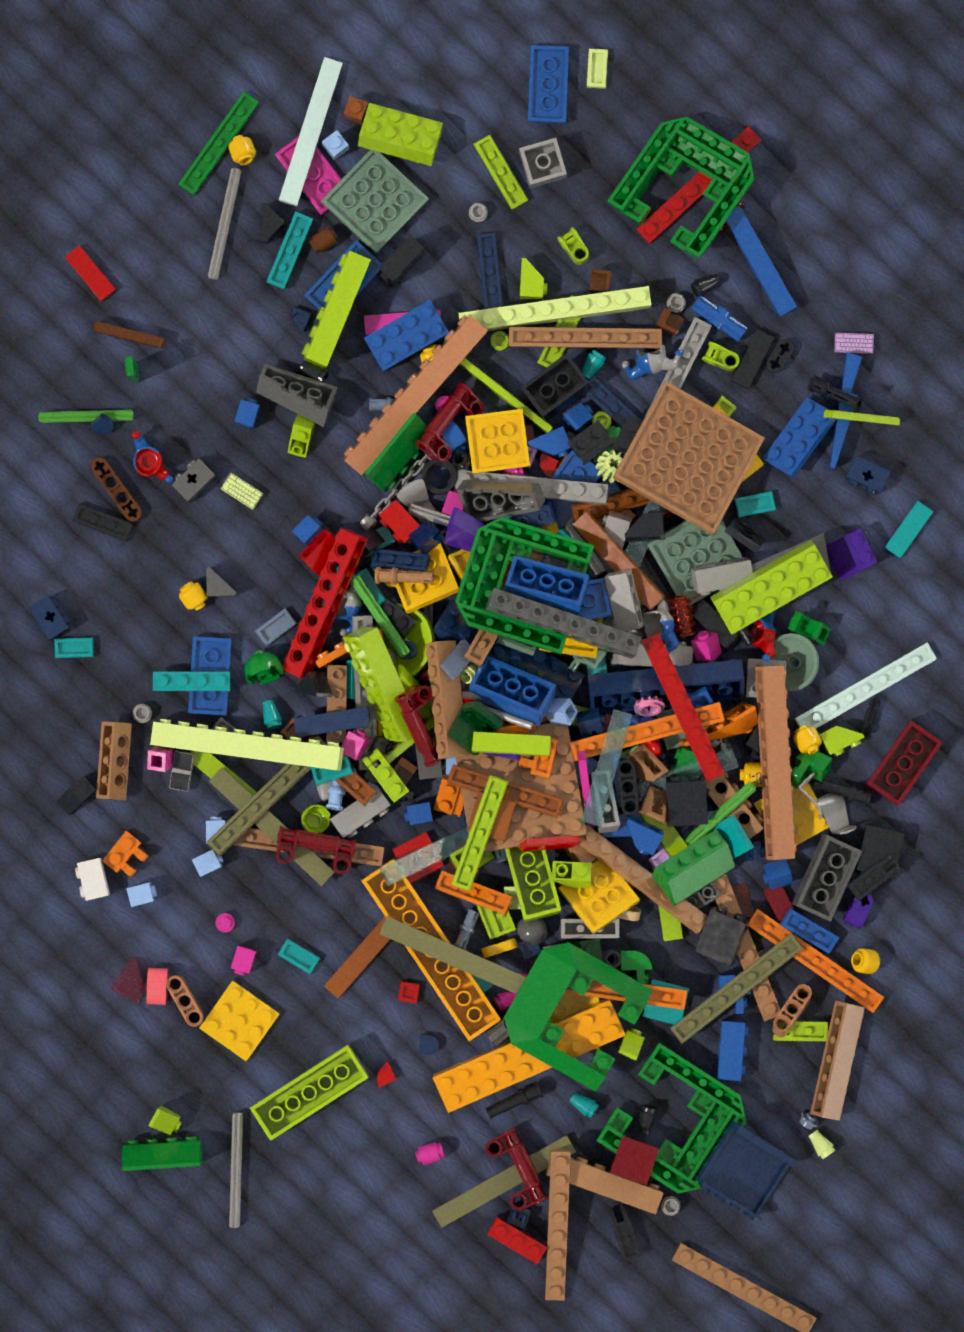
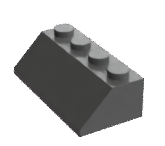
[792,834,862,922]

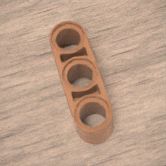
[166,975,204,1027]
[772,984,812,1037]

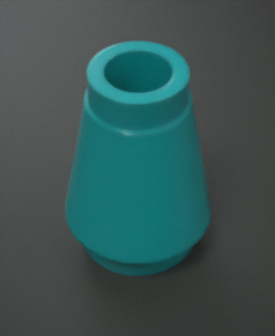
[581,350,606,379]
[262,700,283,730]
[569,1092,599,1118]

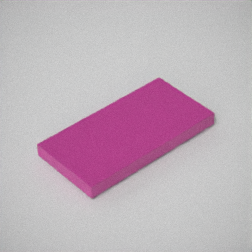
[275,136,342,215]

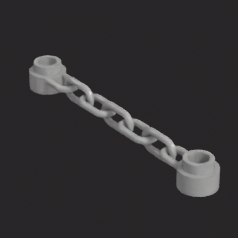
[360,454,433,531]

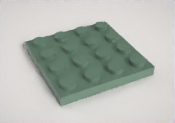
[321,150,429,254]
[646,520,743,609]

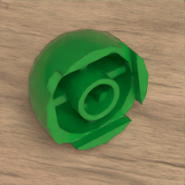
[244,650,284,685]

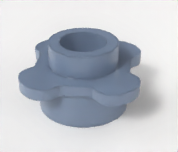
[799,1112,818,1130]

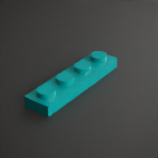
[266,211,313,290]
[153,672,230,691]

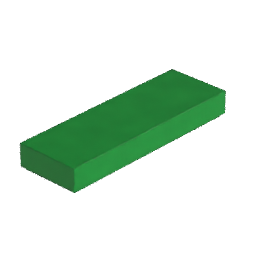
[125,356,140,383]

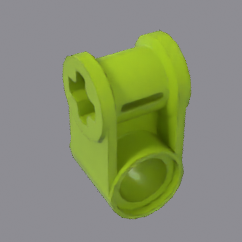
[557,227,589,265]
[702,342,739,371]

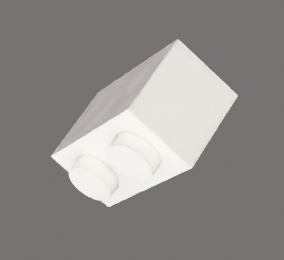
[75,858,110,901]

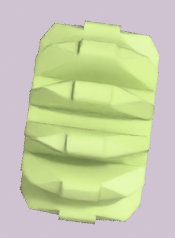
[595,450,623,484]

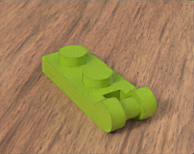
[362,748,410,802]
[773,1021,828,1041]

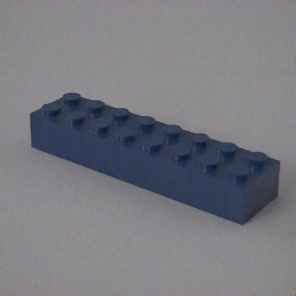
[433,599,585,700]
[588,659,744,714]

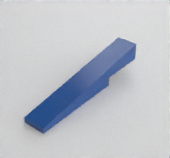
[726,205,797,316]
[828,352,862,470]

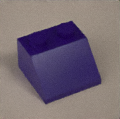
[826,528,878,581]

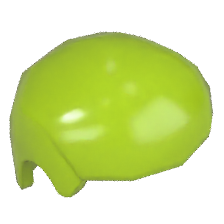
[301,804,331,833]

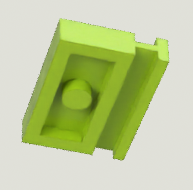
[477,905,516,940]

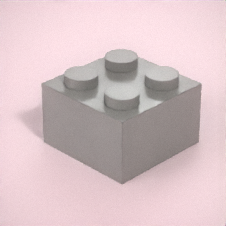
[519,138,567,189]

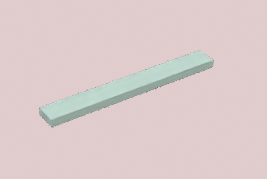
[279,57,343,206]
[795,642,937,729]

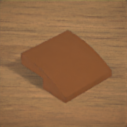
[467,791,516,842]

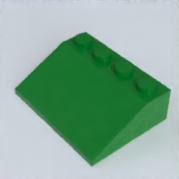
[365,412,427,492]

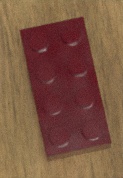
[865,721,943,806]

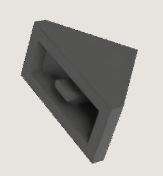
[206,567,238,597]

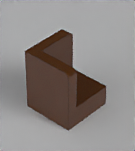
[589,268,612,293]
[655,307,684,337]
[394,757,418,785]

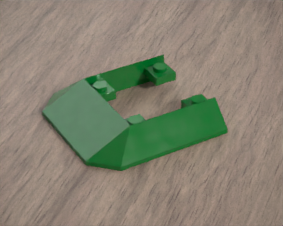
[607,117,755,259]
[455,517,594,654]
[504,942,653,1092]
[596,1043,746,1193]

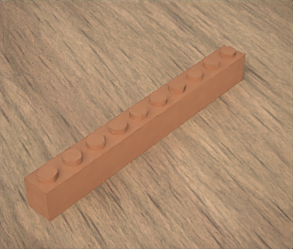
[344,314,488,475]
[755,665,797,860]

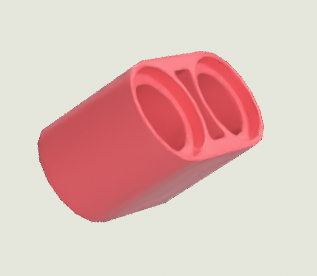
[146,968,168,1005]

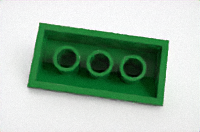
[652,829,735,906]
[122,1136,203,1171]

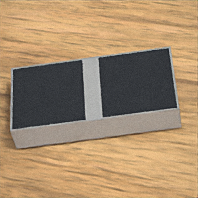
[169,750,195,792]

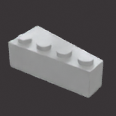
[607,639,693,668]

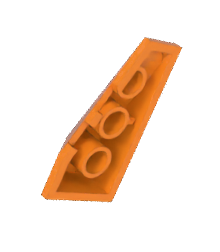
[678,702,758,746]

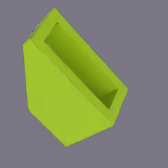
[520,258,547,300]
[617,1028,644,1060]
[148,1106,182,1135]

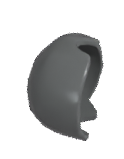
[517,918,548,945]

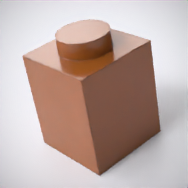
[344,96,368,124]

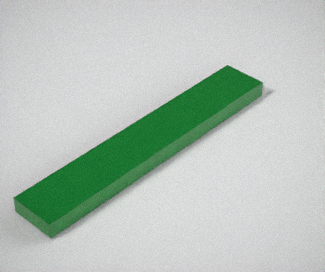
[178,91,259,196]

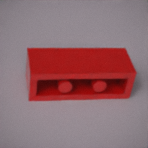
[487,1216,547,1264]

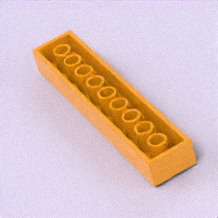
[361,858,501,1041]
[433,999,625,1113]

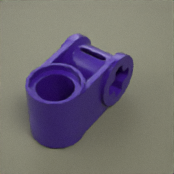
[842,894,873,929]

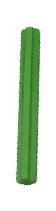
[38,410,134,423]
[351,575,410,658]
[684,782,756,846]

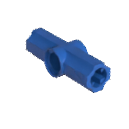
[691,295,747,342]

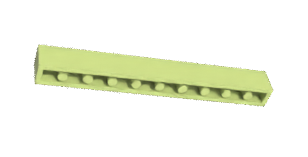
[459,286,651,331]
[150,719,344,771]

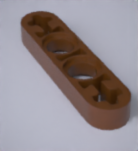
[92,321,166,349]
[91,458,142,522]

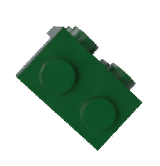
[448,701,504,756]

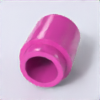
[415,1142,445,1166]

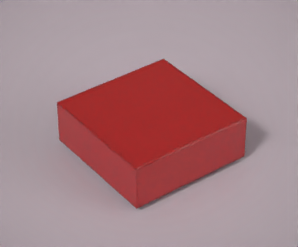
[398,981,420,1004]

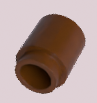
[309,227,338,254]

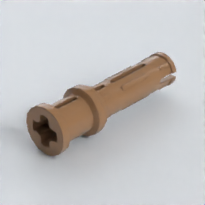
[375,567,434,585]

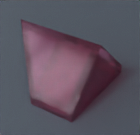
[110,956,147,1004]

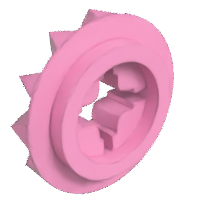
[634,696,665,717]

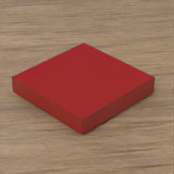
[392,832,444,883]

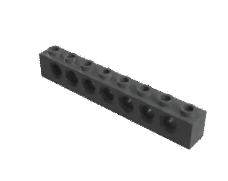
[485,588,642,659]

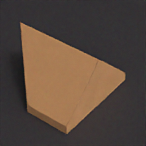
[629,744,669,782]
[638,786,671,828]

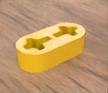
[481,938,518,958]

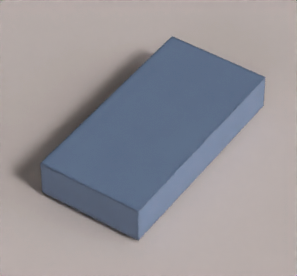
[255,608,297,647]
[440,639,470,680]

